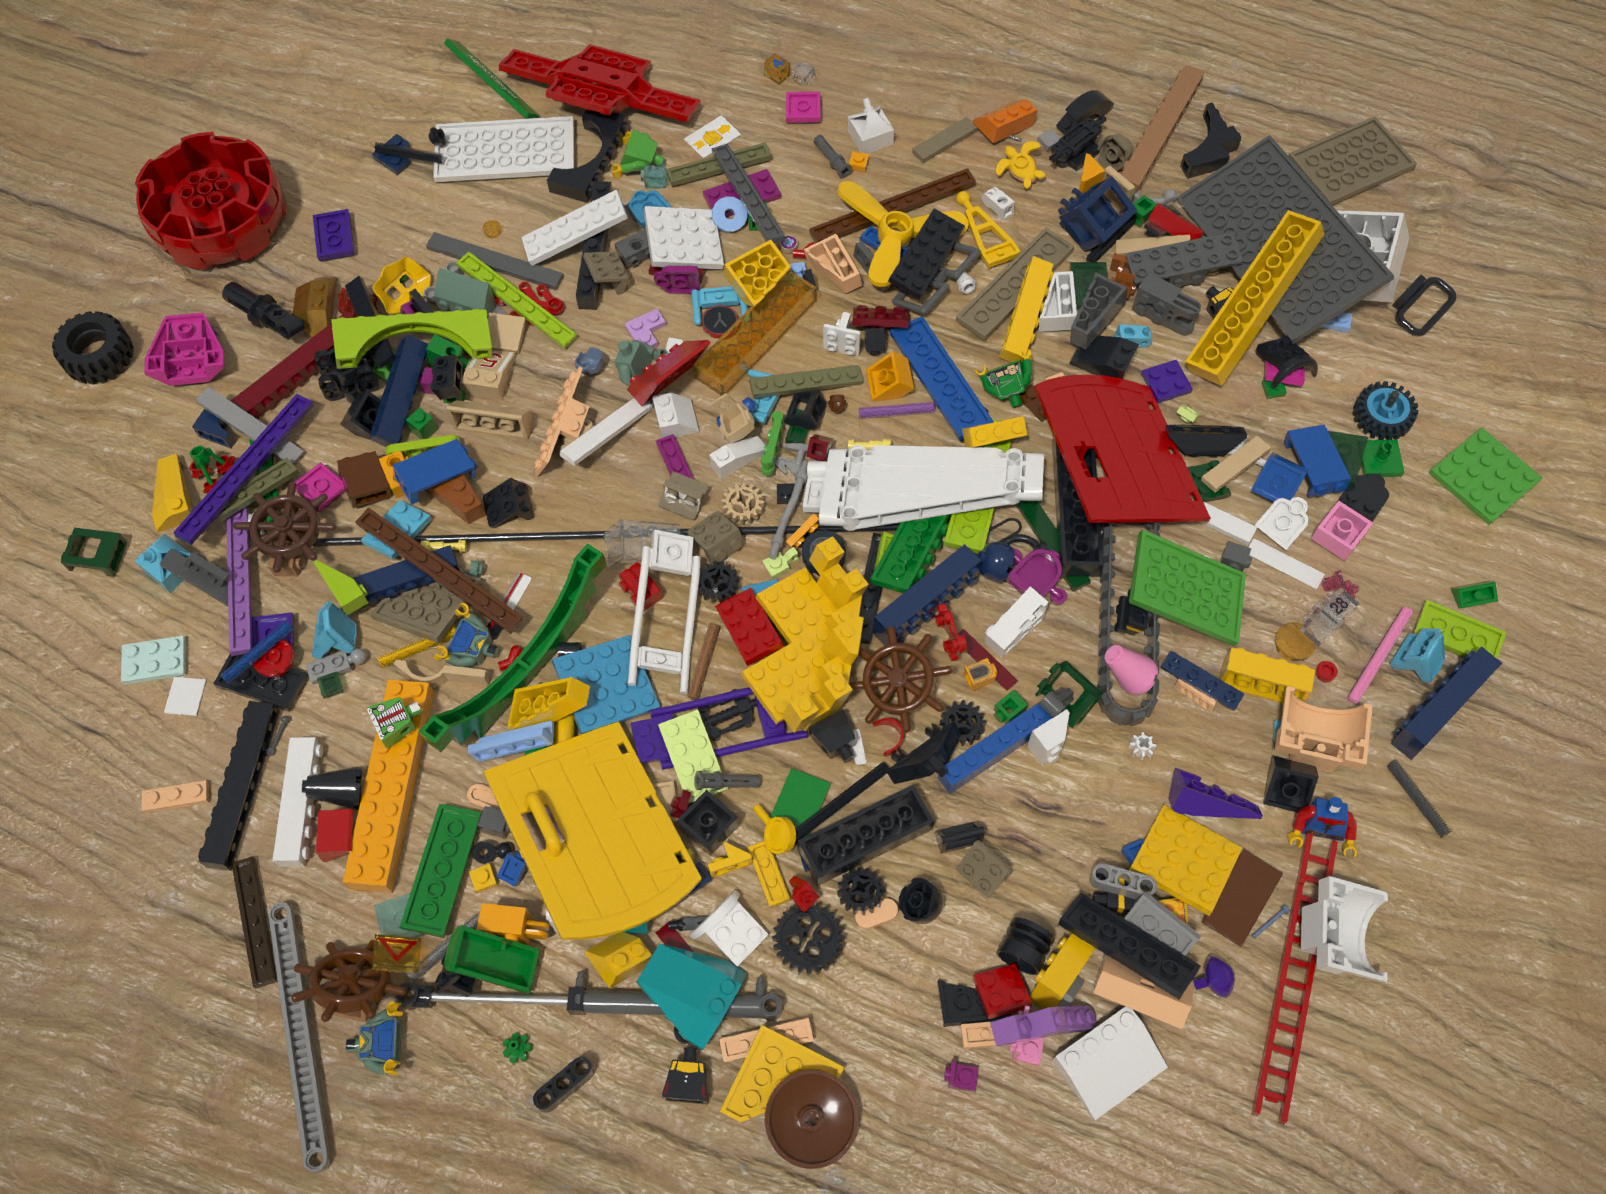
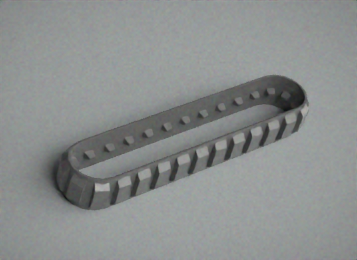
[1097,522,1160,726]

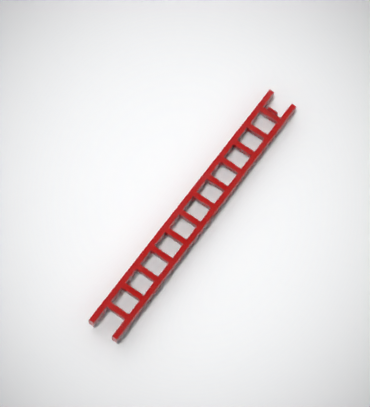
[1252,833,1338,1125]

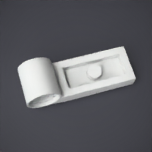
[803,461,827,513]

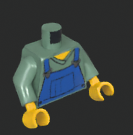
[434,603,499,667]
[346,1002,403,1076]

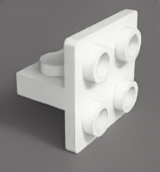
[823,312,860,356]

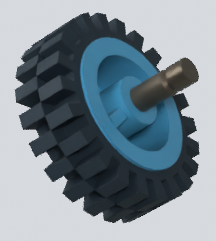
[1353,381,1419,440]

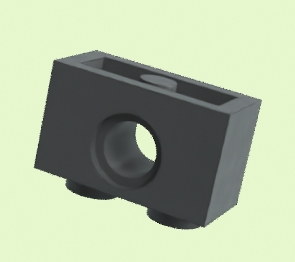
[615,228,651,269]

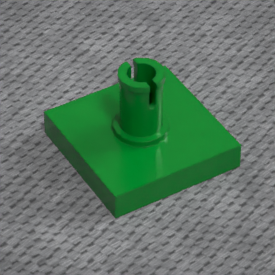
[1357,440,1405,477]

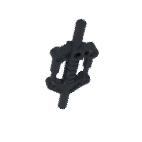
[698,689,756,741]

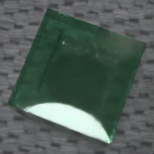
[317,671,344,699]

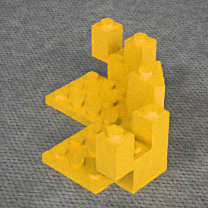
[741,536,869,733]

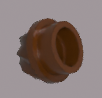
[828,394,847,413]

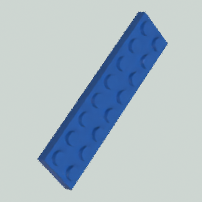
[890,316,994,441]

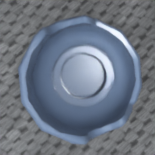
[575,347,603,375]

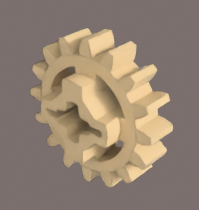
[721,483,764,524]

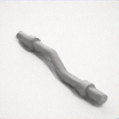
[769,460,808,559]

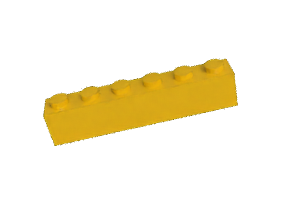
[999,256,1054,362]

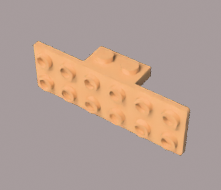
[533,366,589,476]

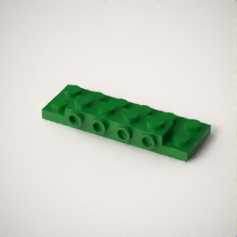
[870,514,950,593]

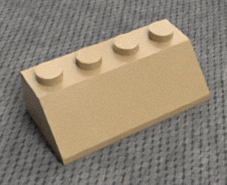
[446,400,533,440]

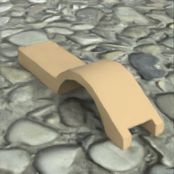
[394,660,490,688]

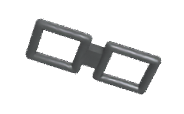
[892,242,981,314]

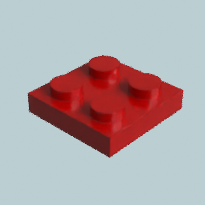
[973,964,1032,1019]

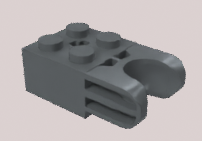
[1132,273,1201,336]

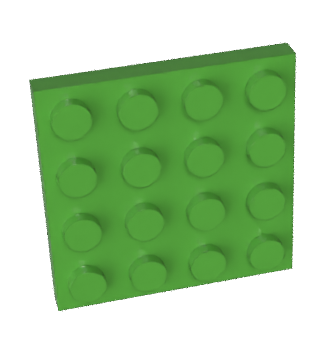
[1428,427,1543,525]

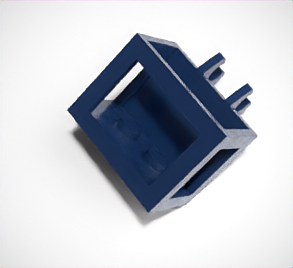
[1058,176,1137,252]

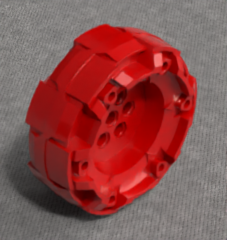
[135,132,287,270]

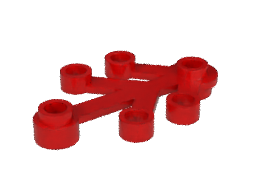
[494,282,564,326]
[935,603,967,661]

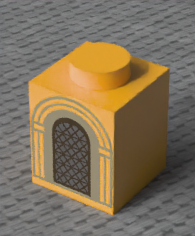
[963,658,997,692]

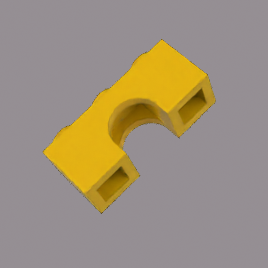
[962,416,1027,447]

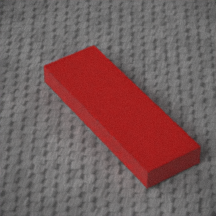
[1148,203,1204,240]

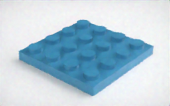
[552,635,660,734]

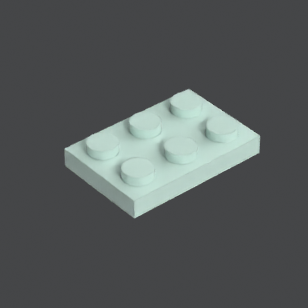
[121,635,186,685]

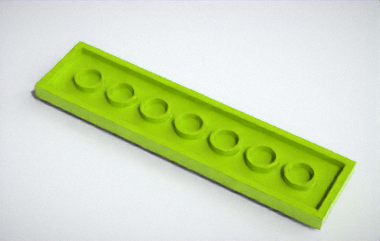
[944,419,1012,554]

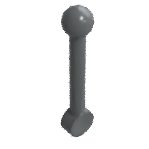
[266,715,290,756]

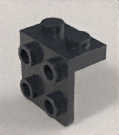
[483,478,534,528]

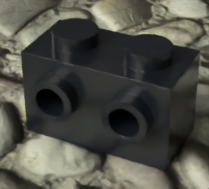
[430,354,463,400]

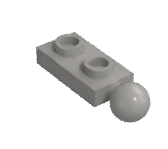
[306,648,367,685]

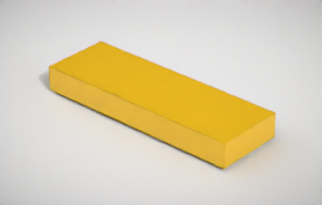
[747,840,790,908]

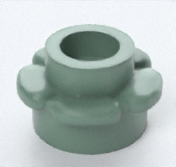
[469,559,483,577]

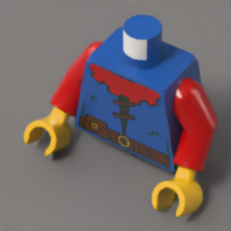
[1287,797,1357,857]

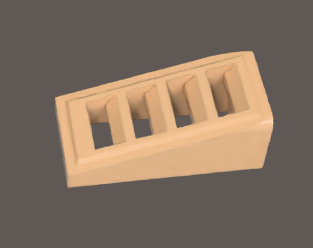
[1174,679,1216,712]

